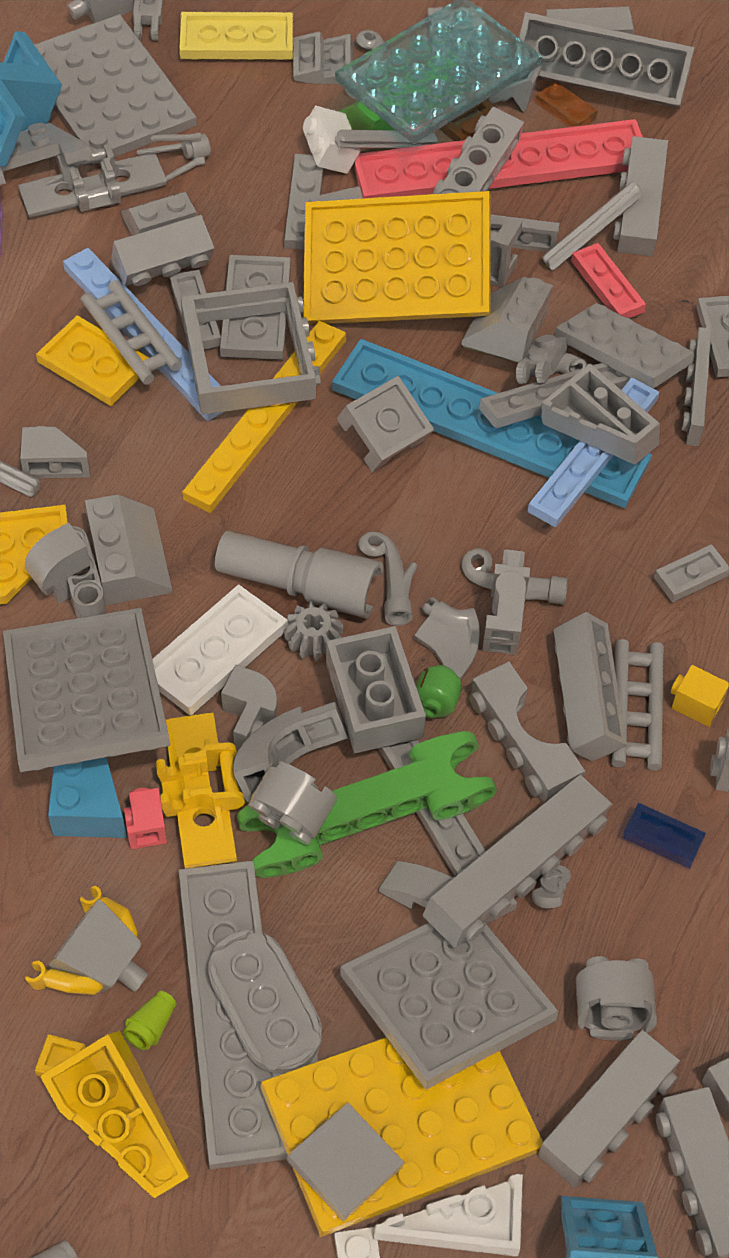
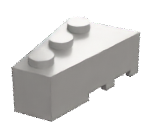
[541,364,660,464]

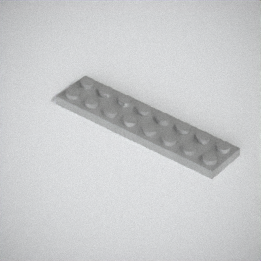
[179,861,288,1170]

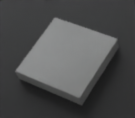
[287,1103,405,1222]

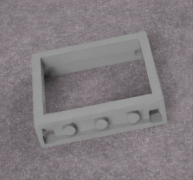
[181,282,321,415]

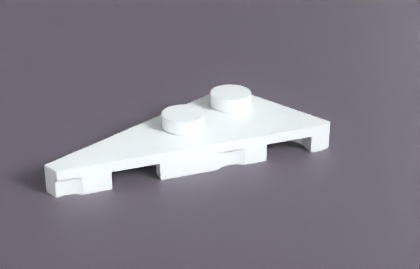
[373,1174,523,1257]

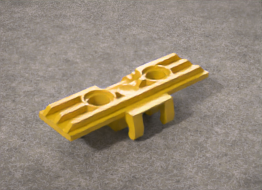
[156,713,245,869]

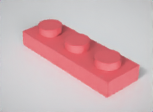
[571,243,646,318]

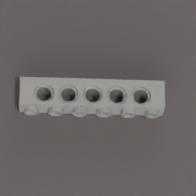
[433,107,524,194]

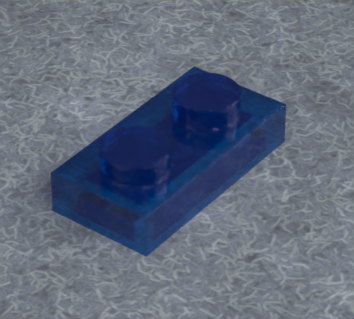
[622,802,706,869]

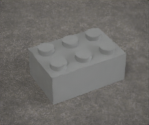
[326,626,426,753]

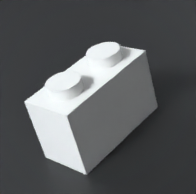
[303,106,360,174]

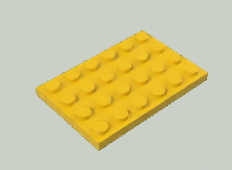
[303,191,491,325]
[260,1037,543,1237]

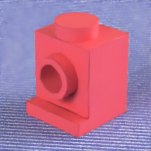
[124,788,167,850]

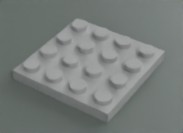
[340,923,558,1089]

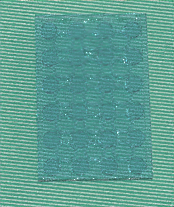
[335,0,543,144]

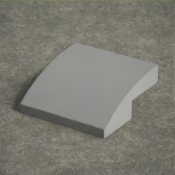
[293,31,354,84]

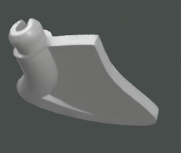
[414,597,480,680]

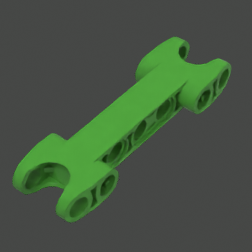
[237,731,497,878]

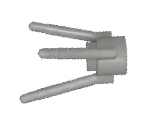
[136,132,211,181]

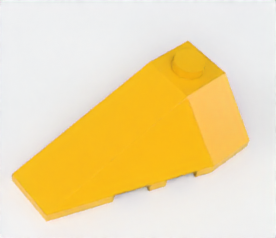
[40,1030,190,1198]

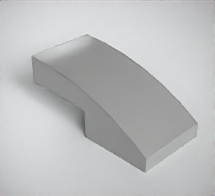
[379,861,453,909]

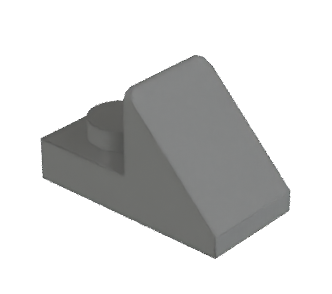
[485,61,541,113]

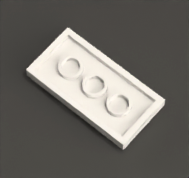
[152,584,289,716]

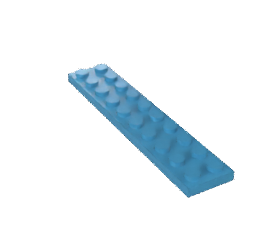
[332,339,652,509]

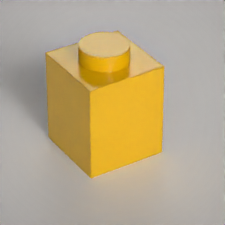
[670,665,729,727]

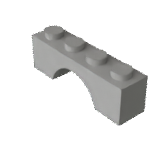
[469,662,585,804]

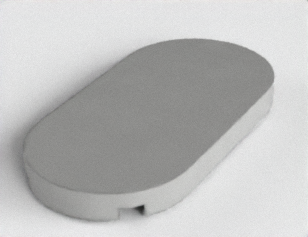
[208,929,322,1074]

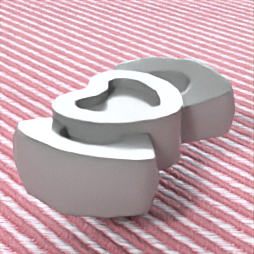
[531,865,571,908]

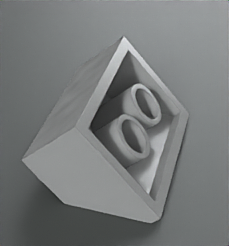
[110,215,215,286]
[461,277,553,362]
[85,494,173,605]

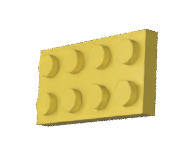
[180,12,293,60]

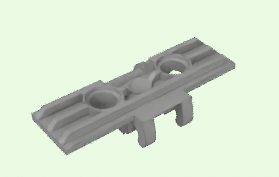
[18,144,167,217]

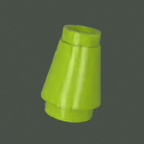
[123,991,177,1051]

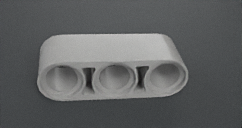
[67,526,106,618]

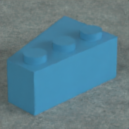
[48,757,127,838]

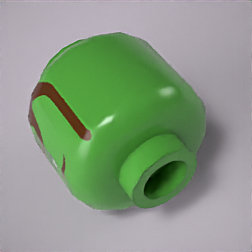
[415,665,462,718]

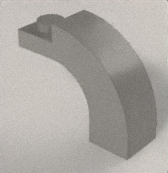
[234,702,348,803]

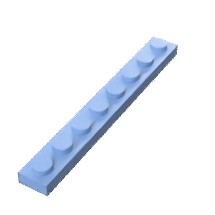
[63,248,223,422]

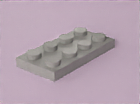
[220,255,291,359]
[555,303,694,388]

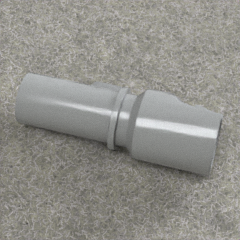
[215,530,383,619]

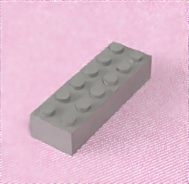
[512,12,694,109]

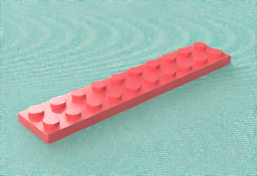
[353,119,643,198]

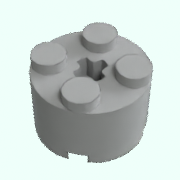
[248,761,338,845]
[576,956,657,1041]

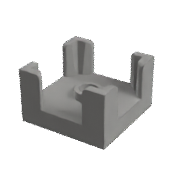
[491,217,522,288]
[337,376,434,473]

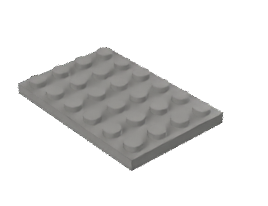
[34,14,197,165]
[3,608,170,772]

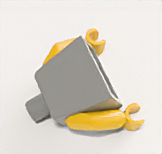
[25,886,148,995]

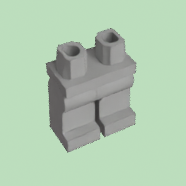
[482,549,530,655]

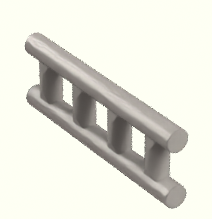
[81,280,182,385]
[612,639,664,771]

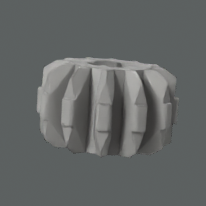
[284,601,343,662]

